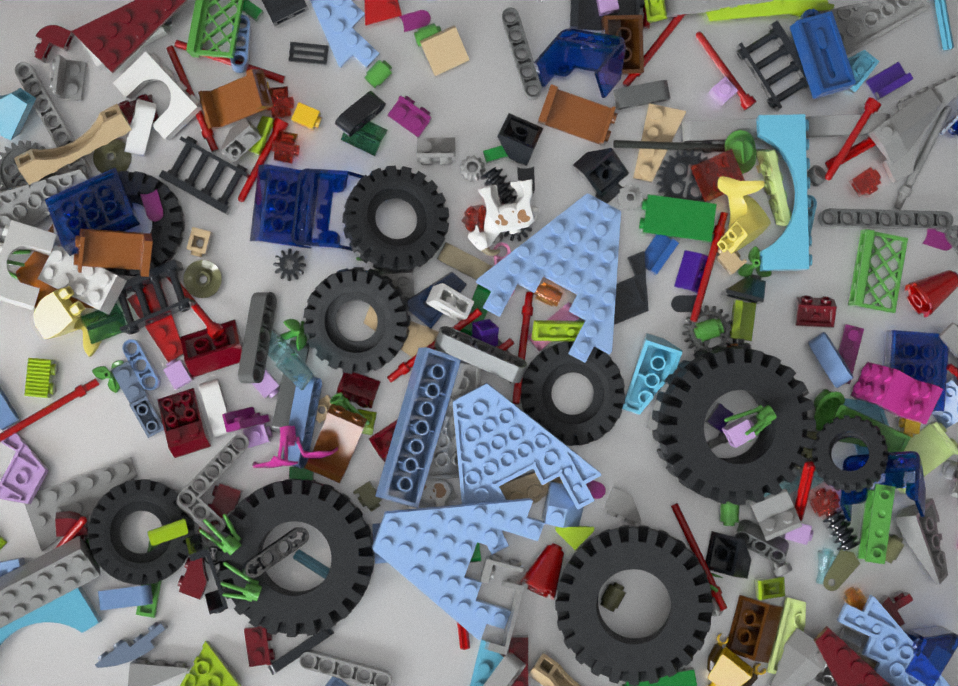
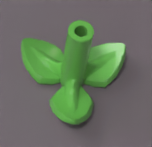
[738,246,772,277]
[277,319,307,351]
[92,360,124,393]

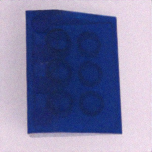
[250,164,320,249]
[45,168,140,256]
[884,330,949,411]

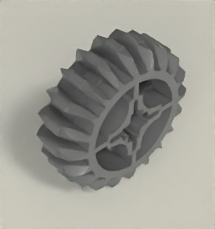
[682,305,733,353]

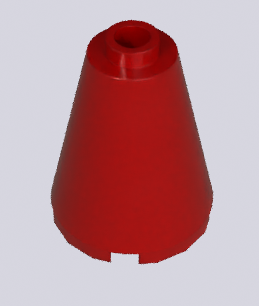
[905,270,958,318]
[520,543,564,599]

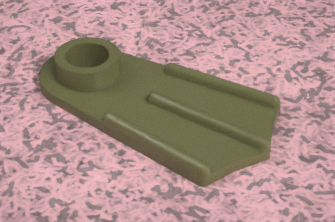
[823,550,860,591]

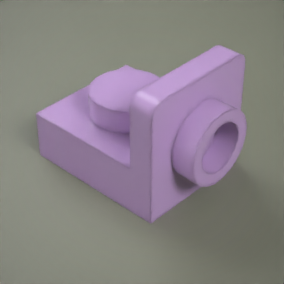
[243,423,273,448]

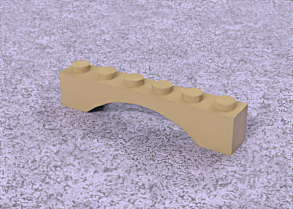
[14,104,132,185]
[528,653,581,686]

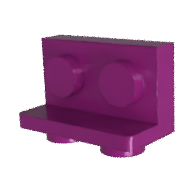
[387,95,432,138]
[222,407,270,433]

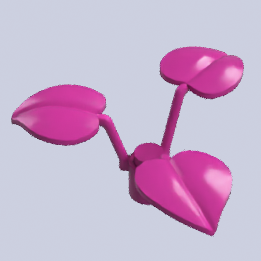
[252,426,338,468]

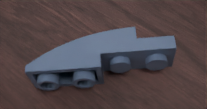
[111,360,164,438]
[95,621,168,668]

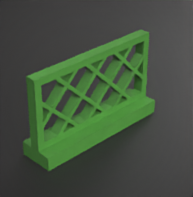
[186,0,244,58]
[848,229,908,313]

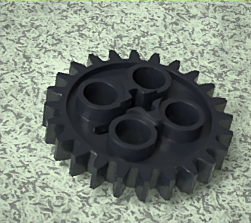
[656,150,719,202]

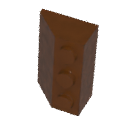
[601,15,644,75]
[726,595,783,663]

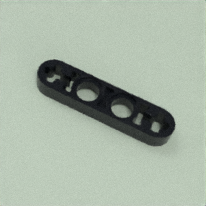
[242,527,309,578]
[267,628,334,675]

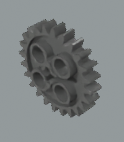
[0,140,56,191]

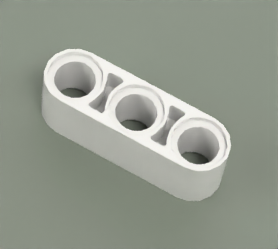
[124,99,157,156]
[199,379,234,437]

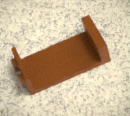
[198,69,273,129]
[538,84,618,145]
[73,229,153,277]
[305,404,367,483]

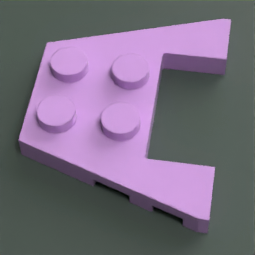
[0,427,49,504]

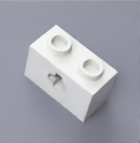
[426,283,474,321]

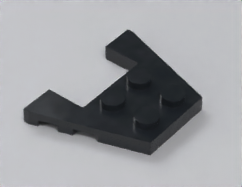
[614,251,649,325]

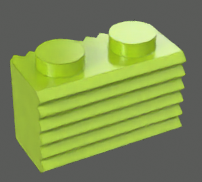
[24,358,57,398]

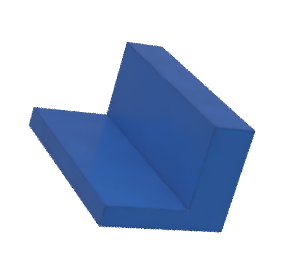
[644,234,679,275]

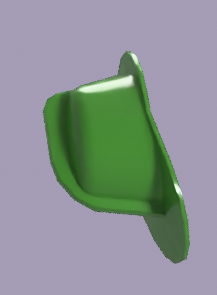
[725,130,756,174]
[813,389,845,431]

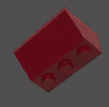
[181,319,243,378]

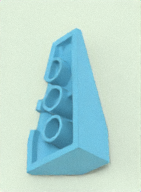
[622,333,683,415]

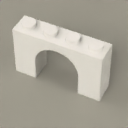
[113,51,202,140]
[0,220,57,310]

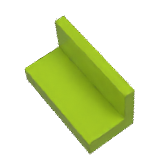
[729,300,756,341]

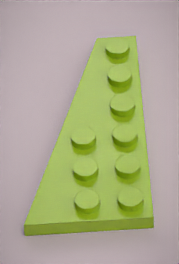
[706,0,831,21]
[180,641,241,686]

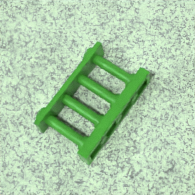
[857,483,895,564]

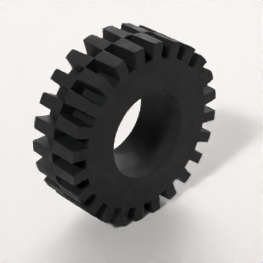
[652,345,816,505]
[216,479,374,637]
[555,525,713,686]

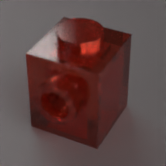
[848,167,881,197]

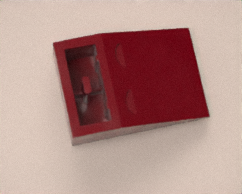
[157,388,211,458]

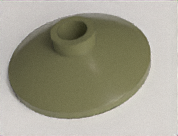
[93,139,132,176]
[183,260,222,298]

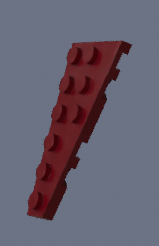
[71,0,188,73]
[814,626,891,686]

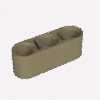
[437,242,493,280]

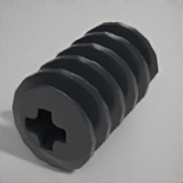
[480,167,518,205]
[823,508,861,551]

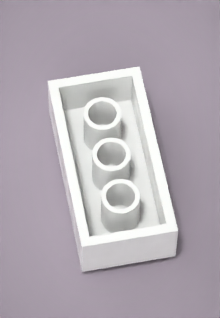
[38,245,127,315]

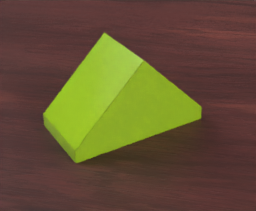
[555,526,594,550]
[754,577,785,600]

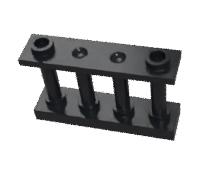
[736,20,810,112]
[159,136,249,215]
[117,259,196,335]

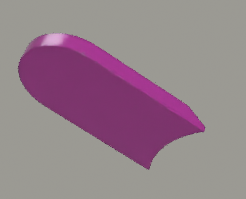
[399,10,431,32]
[141,190,164,222]
[922,230,952,251]
[586,480,606,499]

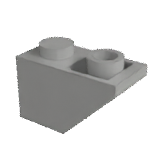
[220,118,262,163]
[604,487,642,525]

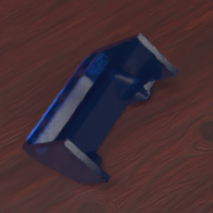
[534,28,626,98]
[291,168,364,252]
[840,451,926,521]
[904,626,958,686]

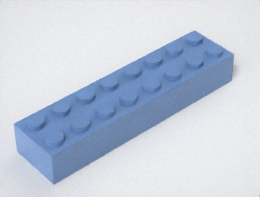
[375,347,461,508]

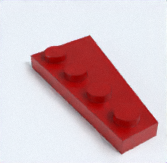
[364,0,402,26]
[127,282,183,362]

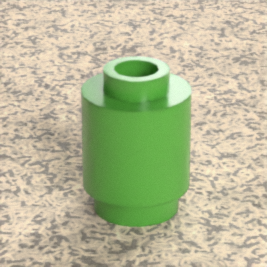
[413,23,441,47]
[364,60,392,88]
[694,318,724,342]
[720,502,740,526]

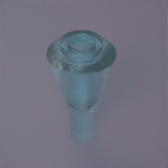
[816,548,837,584]

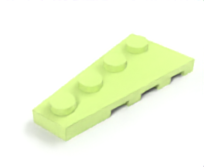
[756,149,792,226]
[767,597,806,674]

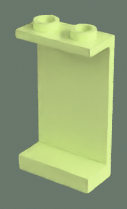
[885,421,958,494]

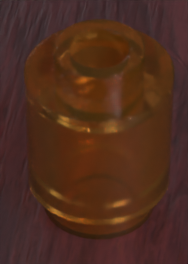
[533,282,563,307]
[843,587,868,610]

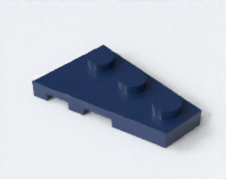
[407,272,467,329]

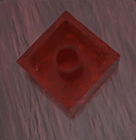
[690,149,745,202]

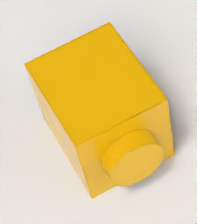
[291,102,323,131]

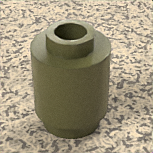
[885,534,905,564]
[600,582,626,612]

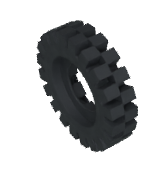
[342,165,450,273]
[77,171,185,276]
[303,267,410,374]
[520,341,626,446]
[88,479,195,585]

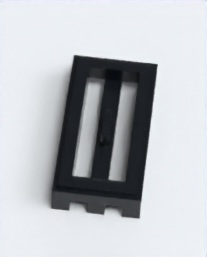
[288,42,329,65]

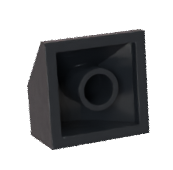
[497,113,544,166]
[573,148,629,198]
[721,274,766,304]
[705,531,751,579]

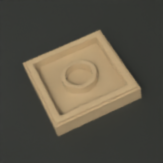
[420,25,469,76]

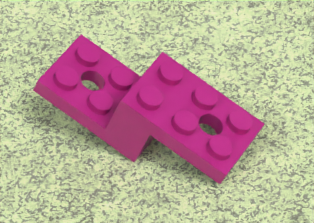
[850,362,943,425]

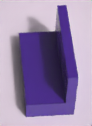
[865,62,914,101]
[674,250,708,293]

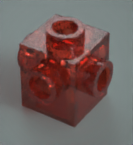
[267,86,294,118]
[271,130,300,163]
[461,204,486,232]
[808,487,840,517]

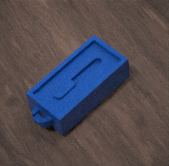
[790,9,856,99]

